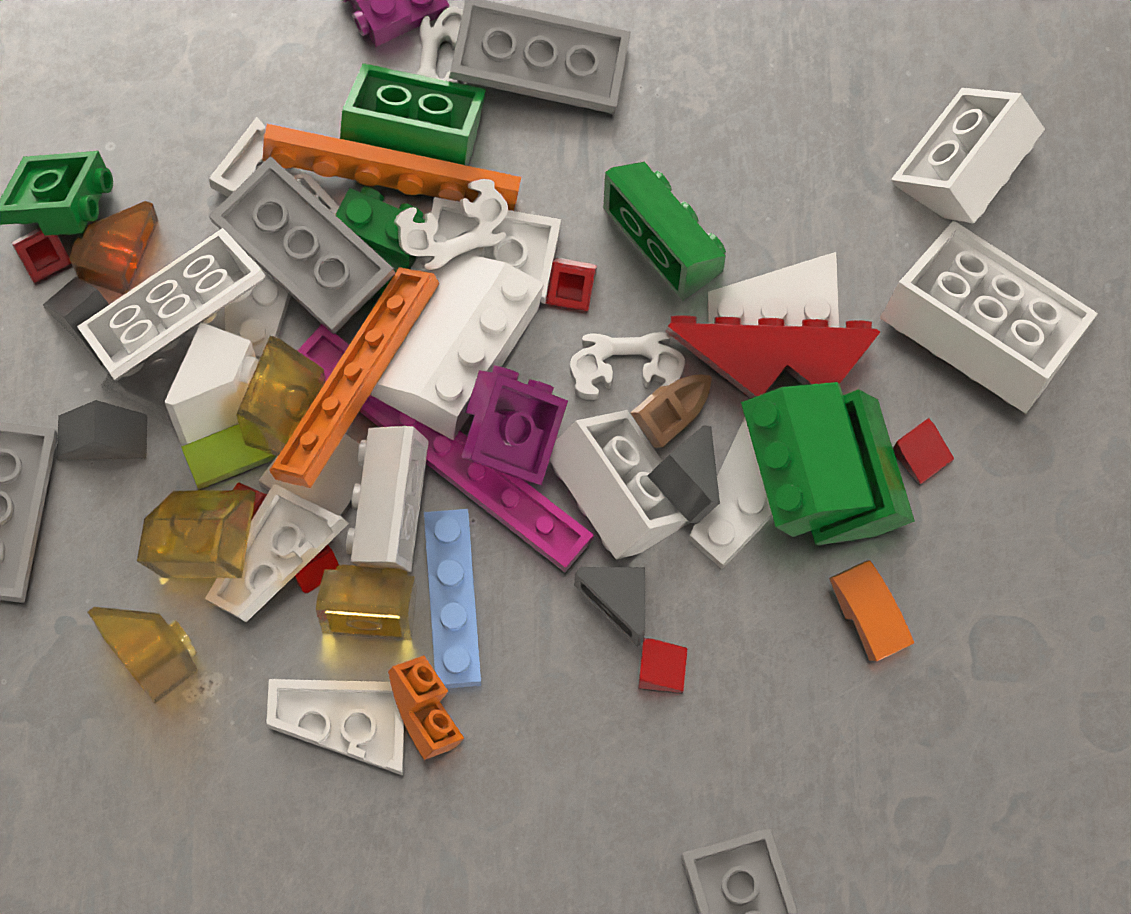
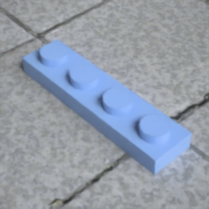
[424,509,481,688]

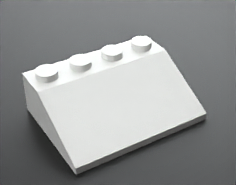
[880,220,1098,414]
[77,228,266,382]
[370,253,544,440]

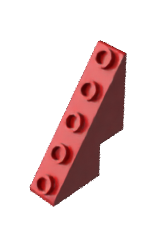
[665,315,880,399]

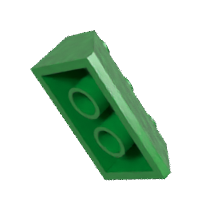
[340,63,486,166]
[603,161,726,301]
[741,382,876,537]
[811,389,915,545]

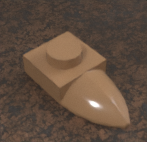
[630,374,712,448]

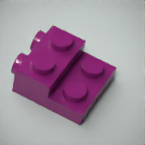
[342,0,450,47]
[461,365,568,485]

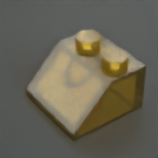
[236,335,326,456]
[137,490,256,578]
[315,565,417,640]
[87,607,198,704]

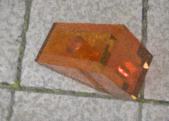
[70,201,159,295]

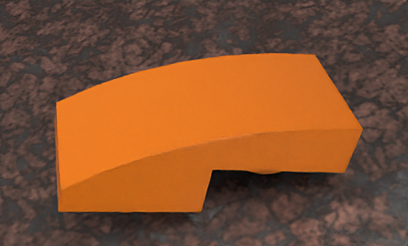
[829,560,914,661]
[388,655,465,760]

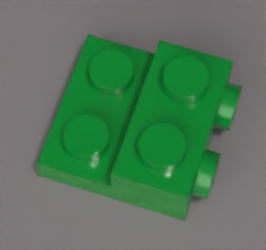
[0,151,113,236]
[335,187,425,300]

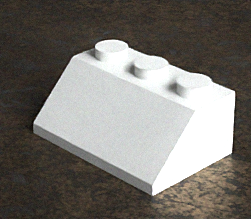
[891,88,1045,223]
[164,322,267,446]
[549,410,689,560]
[346,426,429,572]

